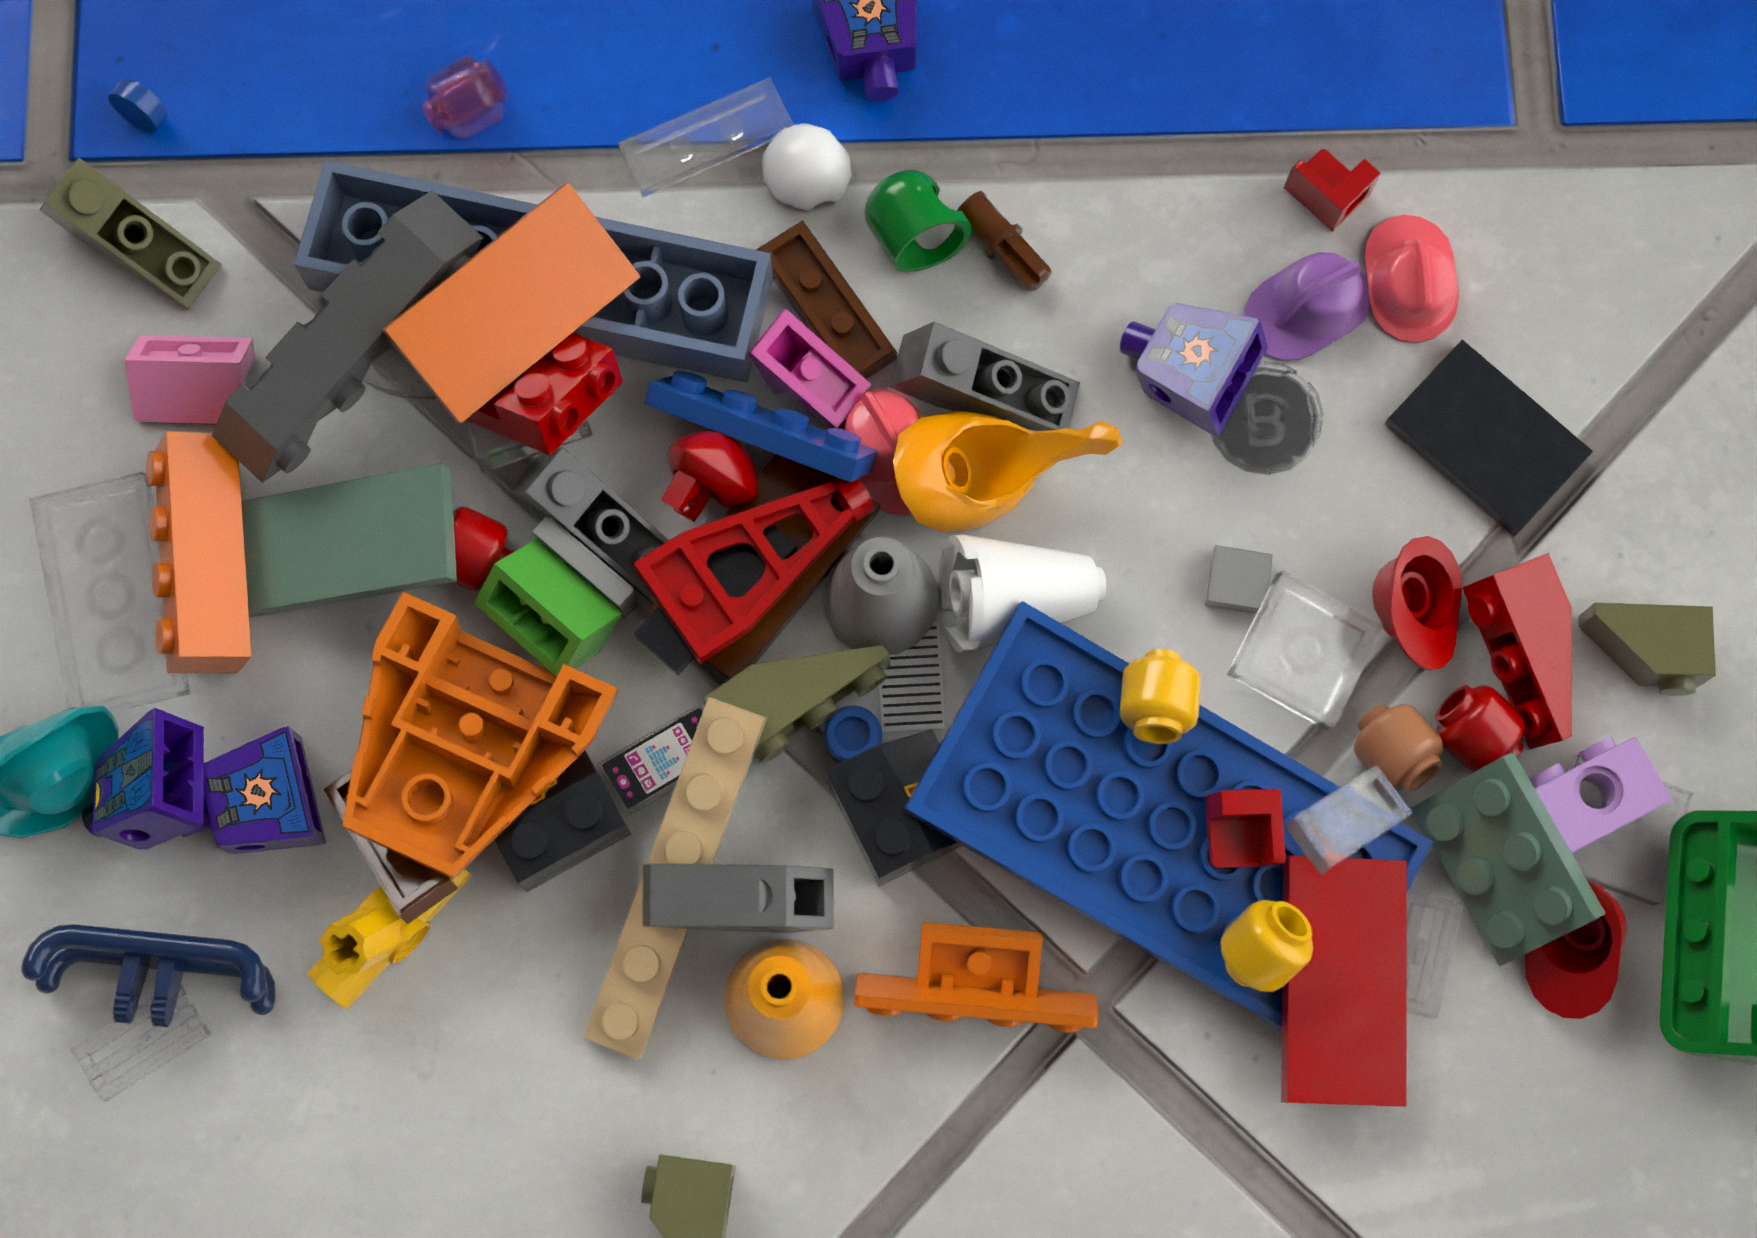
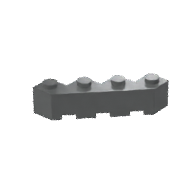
[212,190,483,483]

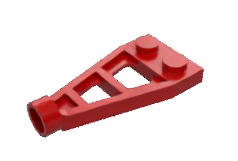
[634,478,874,664]

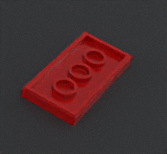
[1281,855,1407,1107]

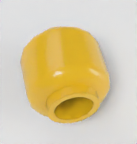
[1120,649,1201,744]
[1220,900,1313,992]

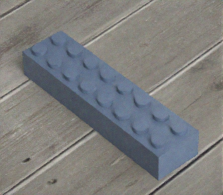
[294,160,773,383]

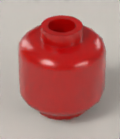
[453,506,515,591]
[1435,685,1525,772]

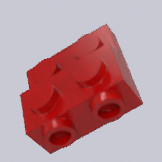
[466,333,623,456]

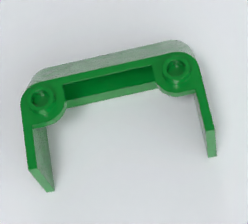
[1660,810,1757,1064]

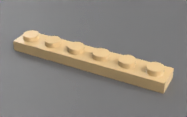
[583,697,767,1059]

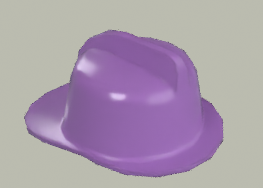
[1244,252,1370,361]

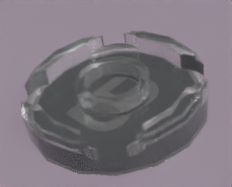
[1211,360,1324,475]

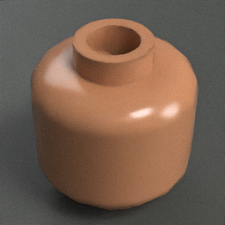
[1354,704,1443,793]

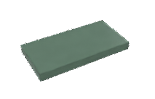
[241,463,457,618]

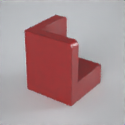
[1284,149,1381,232]
[1205,789,1285,868]

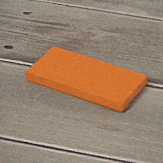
[382,182,641,424]

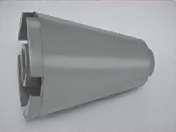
[823,537,939,655]

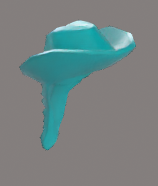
[0,705,119,839]

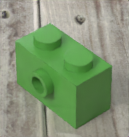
[474,539,623,677]

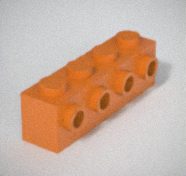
[146,431,251,673]

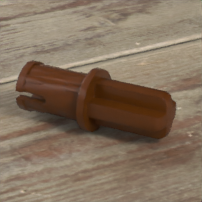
[957,191,1052,291]

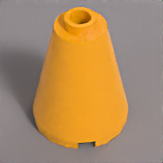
[724,938,844,1060]

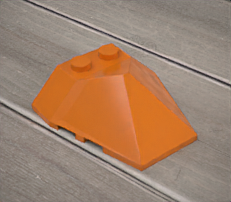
[342,591,618,879]

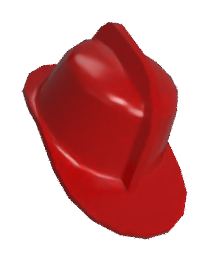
[1372,536,1463,671]
[1525,880,1627,1019]

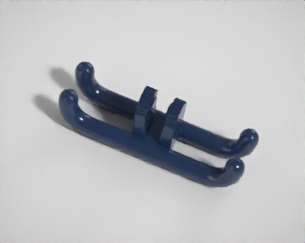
[21,924,275,1028]

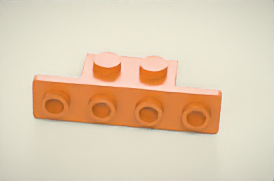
[854,922,1099,1033]

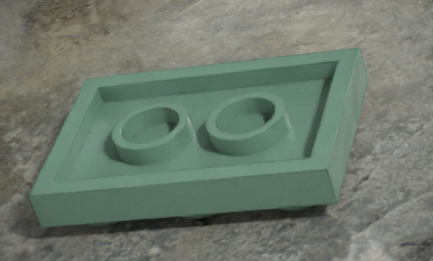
[1411,752,1606,967]

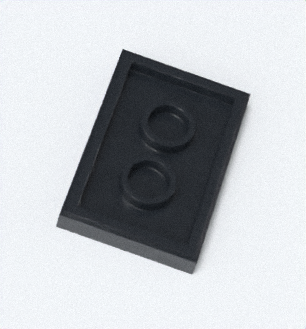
[1385,339,1594,537]

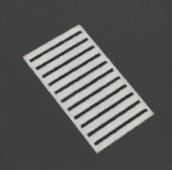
[879,621,946,732]

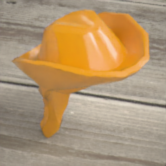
[893,411,1123,533]

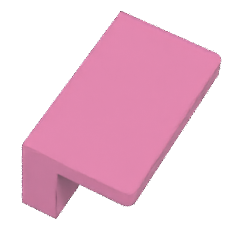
[125,335,255,424]

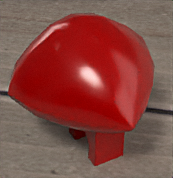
[661,430,758,522]

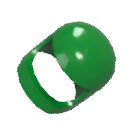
[864,170,972,273]

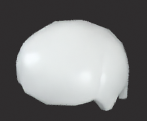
[762,124,852,211]

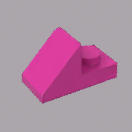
[748,309,871,428]

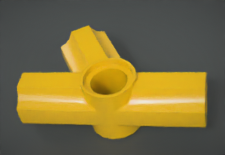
[307,869,473,1010]

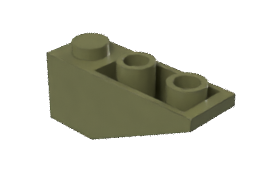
[39,158,222,310]
[703,645,890,764]

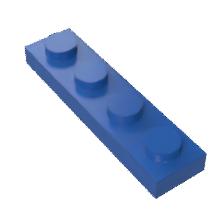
[645,371,878,482]

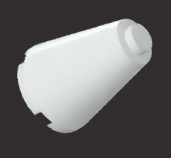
[939,534,1106,653]

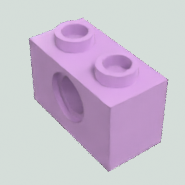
[1530,736,1673,853]

